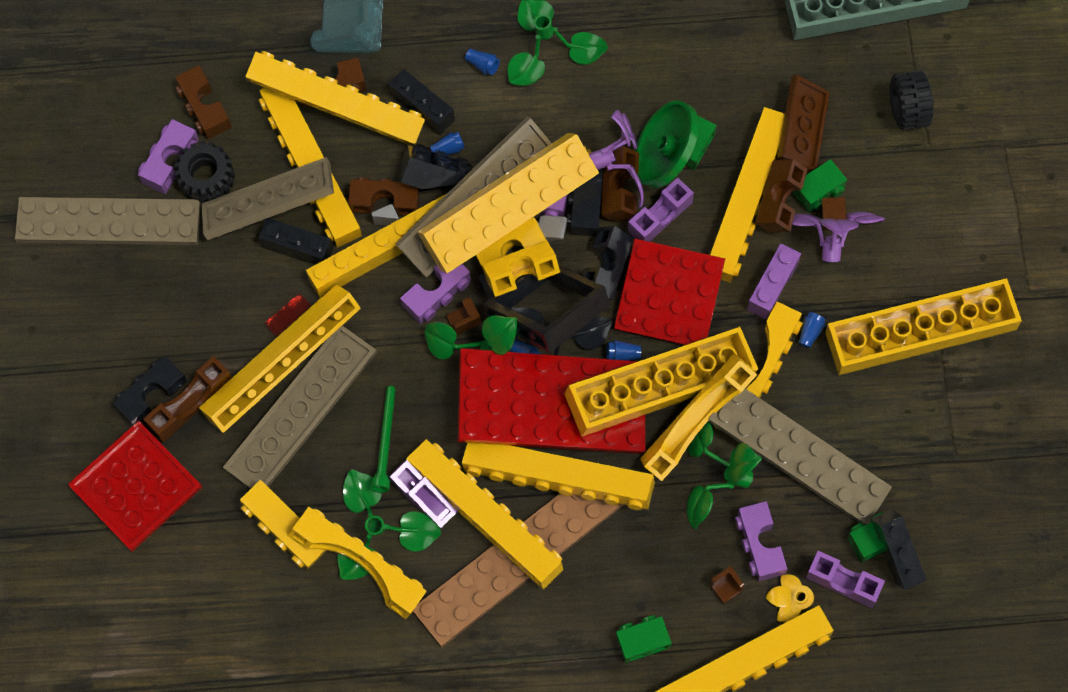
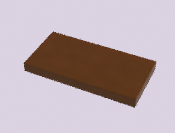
[777,75,830,174]

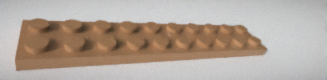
[413,494,624,648]

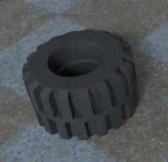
[890,70,933,131]
[175,141,235,204]

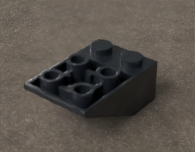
[399,143,473,189]

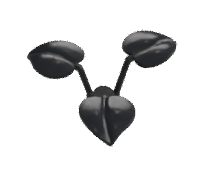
[511,307,612,356]

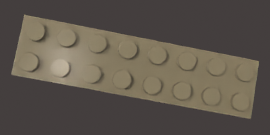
[395,116,552,278]
[15,197,201,245]
[223,326,377,489]
[708,389,892,525]

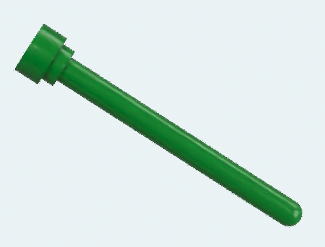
[370,385,396,493]

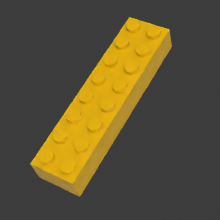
[417,133,599,273]
[825,278,1022,375]
[564,327,758,437]

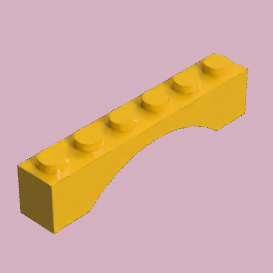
[714,302,803,430]
[640,353,757,481]
[288,507,426,620]

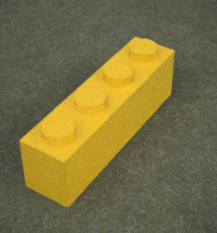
[240,480,327,569]

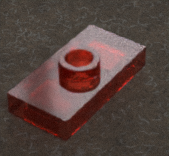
[265,293,312,337]

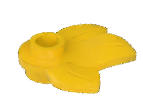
[766,574,814,622]

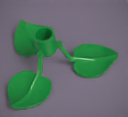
[508,0,608,86]
[425,315,517,360]
[686,422,762,529]
[338,470,441,580]

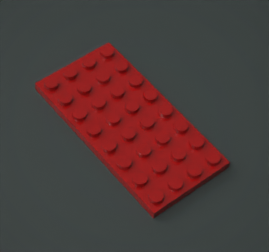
[458,348,645,454]

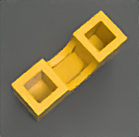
[476,217,547,268]
[482,240,560,297]

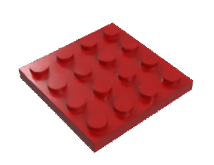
[614,239,726,345]
[68,421,203,552]

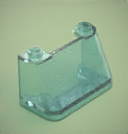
[311,0,383,53]

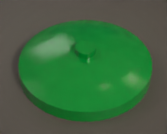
[635,100,699,188]

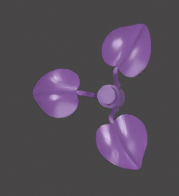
[589,110,644,208]
[792,211,885,262]

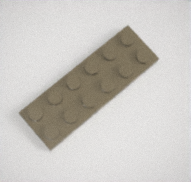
[202,157,334,240]

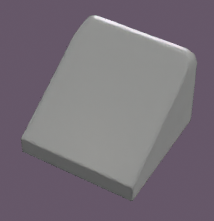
[371,204,399,226]
[539,216,567,242]

